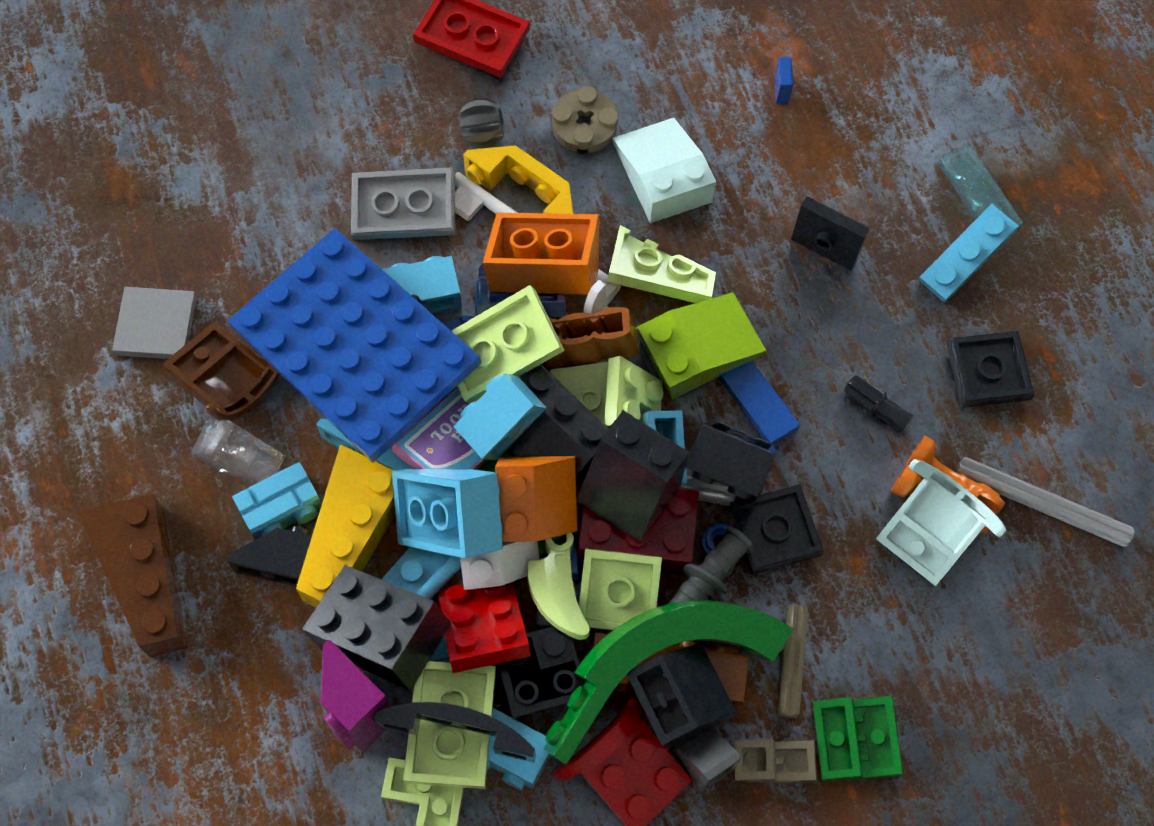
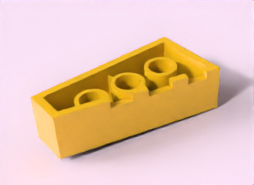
[296,444,396,607]

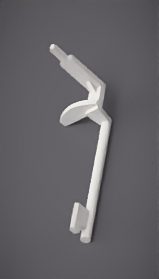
[455,172,637,363]

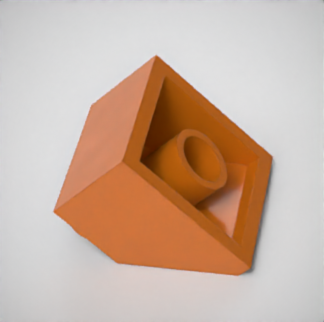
[495,456,578,542]

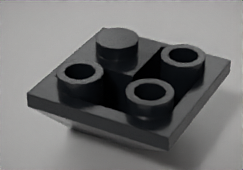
[498,626,585,720]

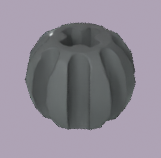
[459,98,505,149]

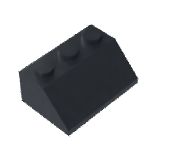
[506,364,609,485]

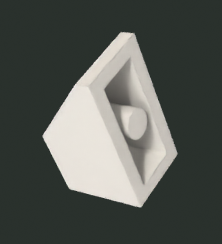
[460,541,540,590]

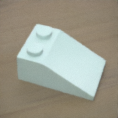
[612,118,716,223]

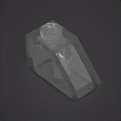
[191,420,285,484]

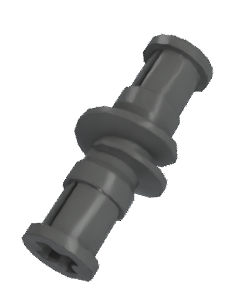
[668,526,754,604]

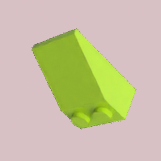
[637,292,767,400]

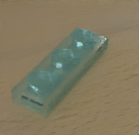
[938,144,1023,233]

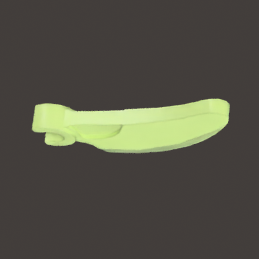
[528,533,589,640]

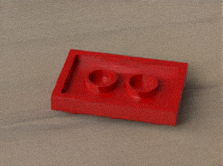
[413,0,530,78]
[438,582,531,673]

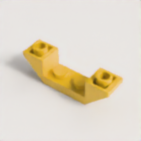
[463,145,573,214]

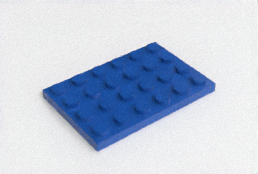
[228,228,482,463]

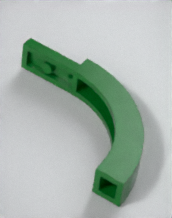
[543,600,793,764]

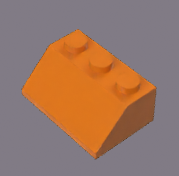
[483,213,600,295]

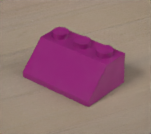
[321,639,391,753]

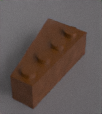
[78,494,188,657]

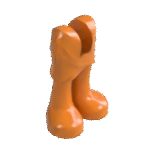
[890,435,1005,535]

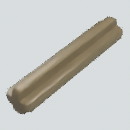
[777,605,808,718]

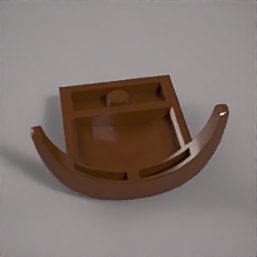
[162,321,280,423]

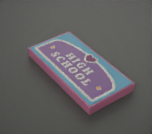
[391,387,487,470]

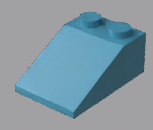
[392,469,503,559]

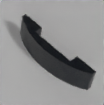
[373,702,536,763]

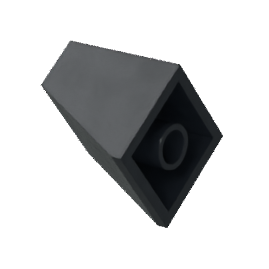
[577,410,689,543]

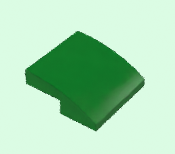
[813,695,904,781]

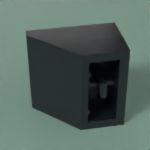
[627,643,738,751]

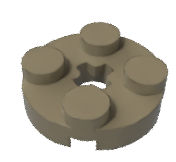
[552,86,618,153]

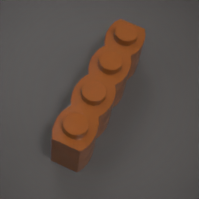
[524,307,639,374]

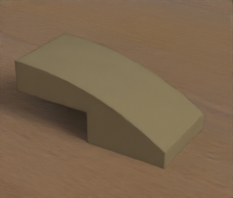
[734,739,817,783]

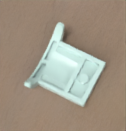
[876,459,1006,586]

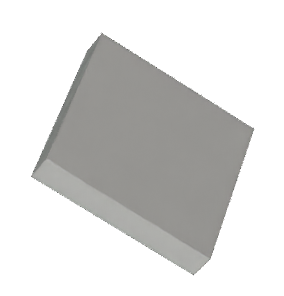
[112,287,197,359]

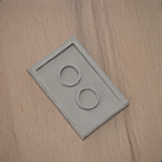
[351,167,455,240]

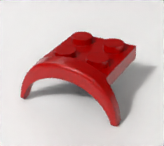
[551,695,692,826]

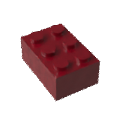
[578,488,699,575]

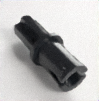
[844,375,913,434]

